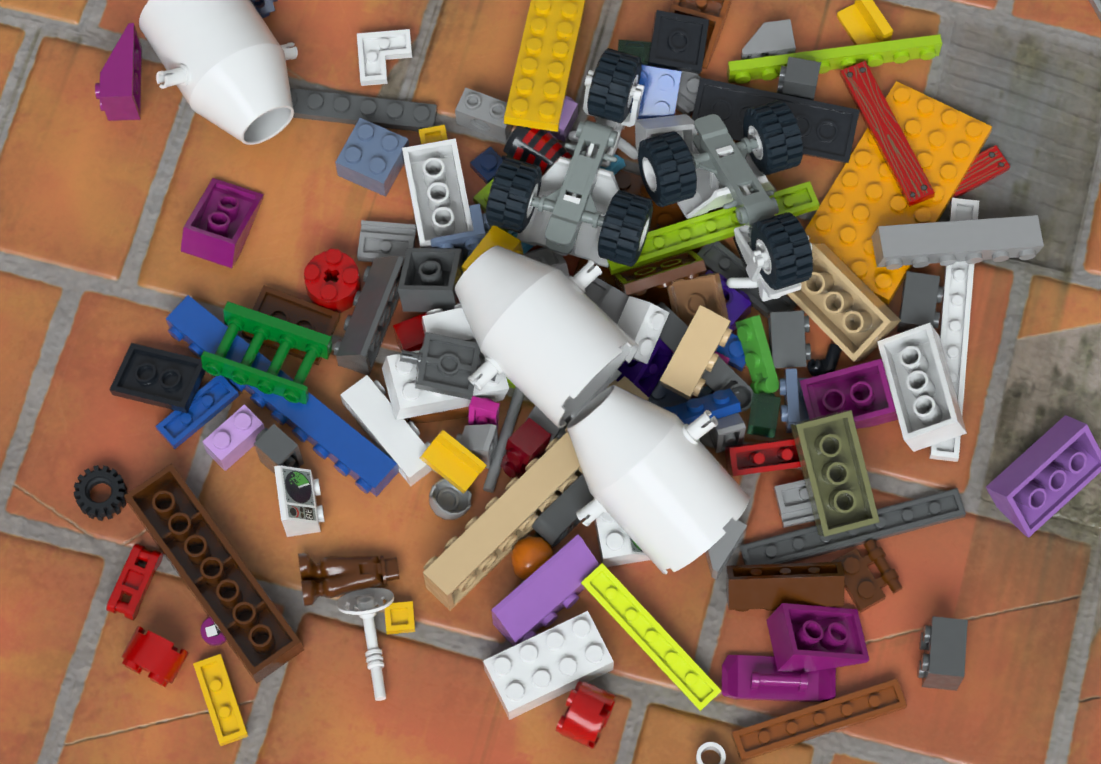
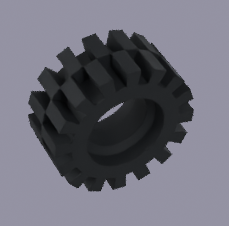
[73,465,127,521]

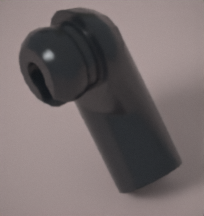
[807,344,842,377]

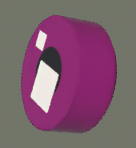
[200,618,226,646]

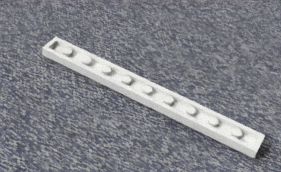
[929,198,979,462]

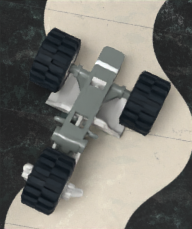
[486,48,653,268]
[638,100,813,302]

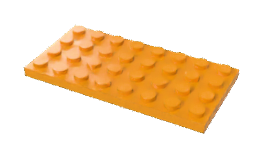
[805,81,992,304]

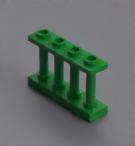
[201,301,332,404]

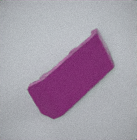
[722,655,836,702]

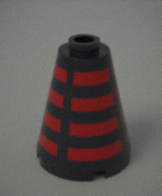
[502,126,573,176]

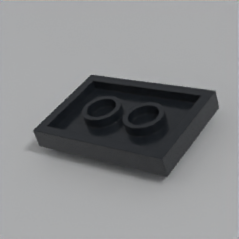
[109,343,206,413]

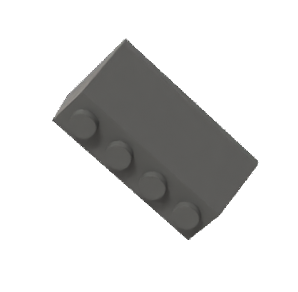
[334,256,404,376]

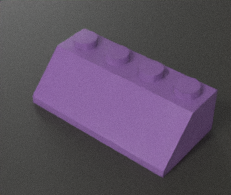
[986,415,1101,537]
[491,535,600,646]

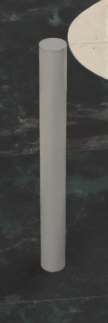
[483,387,524,493]

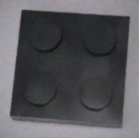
[647,10,709,74]

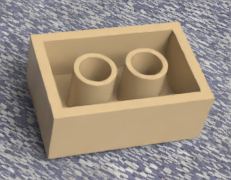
[660,305,732,400]

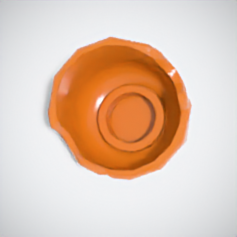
[511,536,554,581]

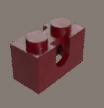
[500,418,551,478]

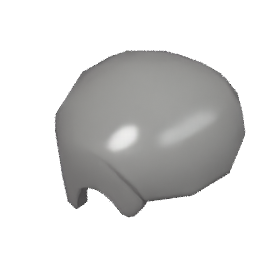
[429,478,472,520]

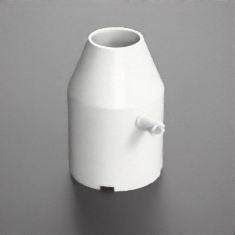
[139,0,298,145]
[455,246,639,428]
[567,385,750,574]

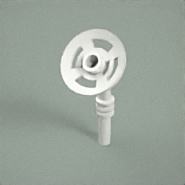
[337,587,394,701]

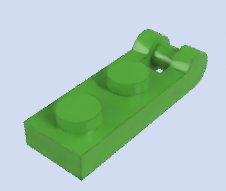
[735,315,779,397]

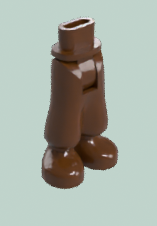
[298,553,400,606]

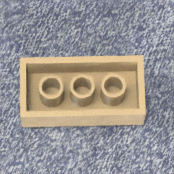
[787,244,901,362]

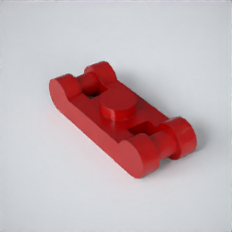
[106,543,163,621]

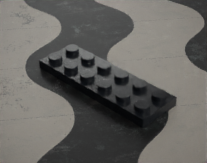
[692,78,860,163]

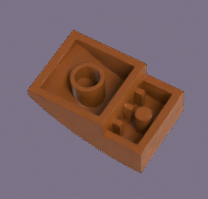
[669,0,731,69]

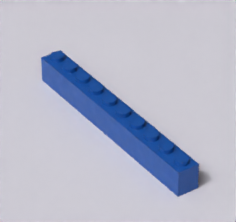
[166,295,399,497]

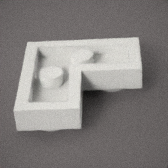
[357,29,412,86]

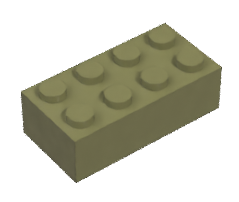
[790,410,880,537]

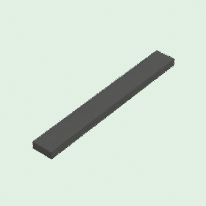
[739,488,966,565]

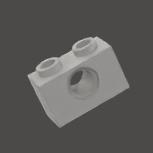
[455,88,514,142]

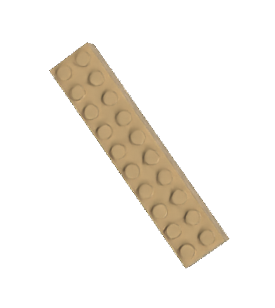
[423,376,649,611]

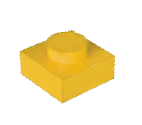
[418,125,448,144]
[384,601,416,635]

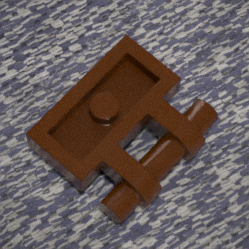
[832,539,903,613]

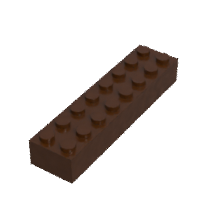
[124,463,304,684]

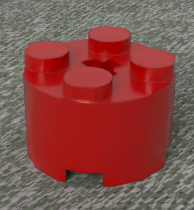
[304,248,361,313]
[121,626,189,687]
[556,680,617,749]

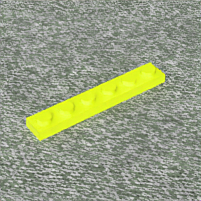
[581,563,721,711]

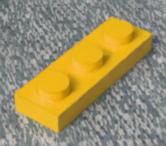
[193,654,249,746]

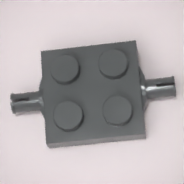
[400,332,497,400]

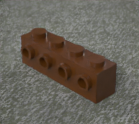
[726,562,845,612]

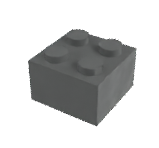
[398,248,464,312]
[917,616,968,691]

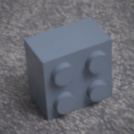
[335,118,409,197]

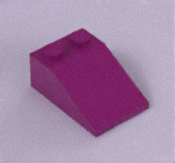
[95,23,142,121]
[181,178,264,268]
[800,359,898,429]
[766,603,869,673]

